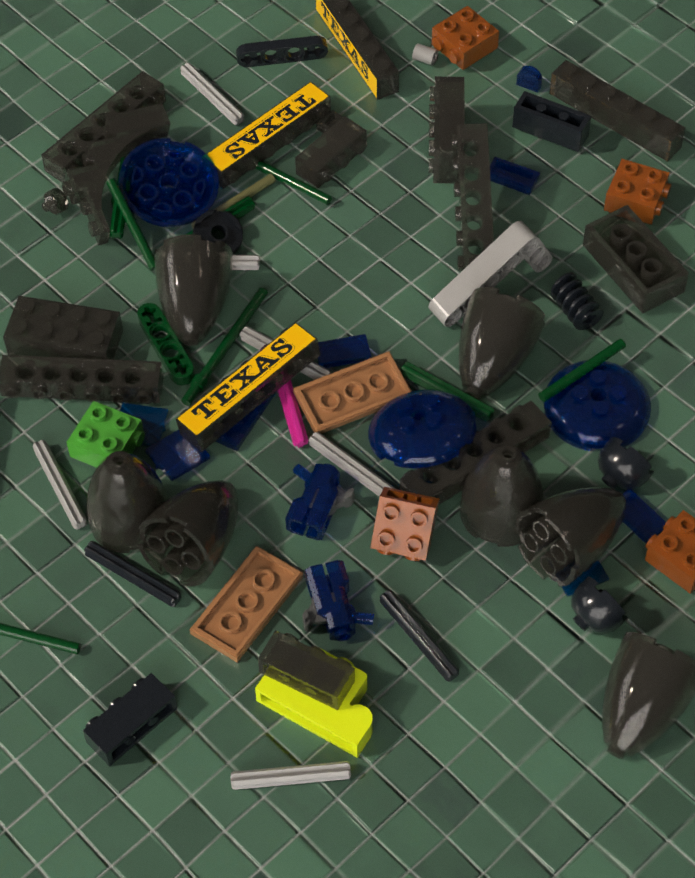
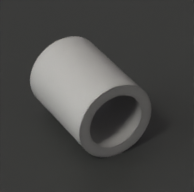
[412,43,438,66]

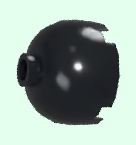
[598,437,654,490]
[571,576,629,634]

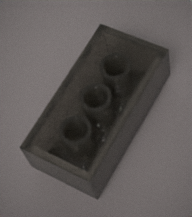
[428,76,465,184]
[583,205,689,314]
[3,296,123,372]

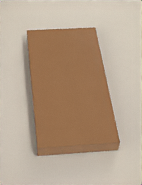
[293,351,413,434]
[190,546,303,663]

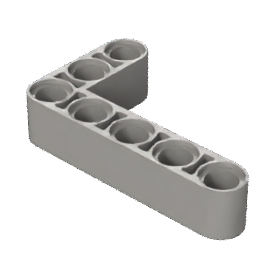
[428,221,553,327]

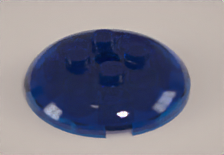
[118,138,219,227]
[543,360,651,451]
[368,389,477,468]

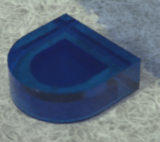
[516,66,542,93]

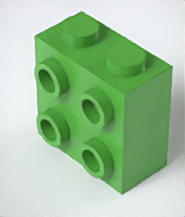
[67,401,145,476]

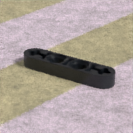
[236,36,328,67]

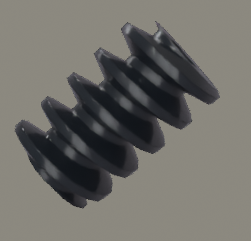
[550,272,604,330]

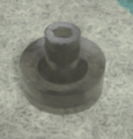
[42,188,68,215]

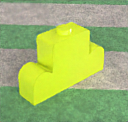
[255,648,373,758]

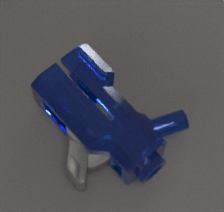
[285,464,355,540]
[302,560,374,642]

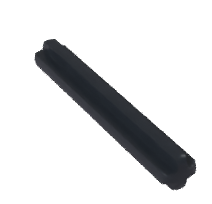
[84,541,181,607]
[380,590,459,682]

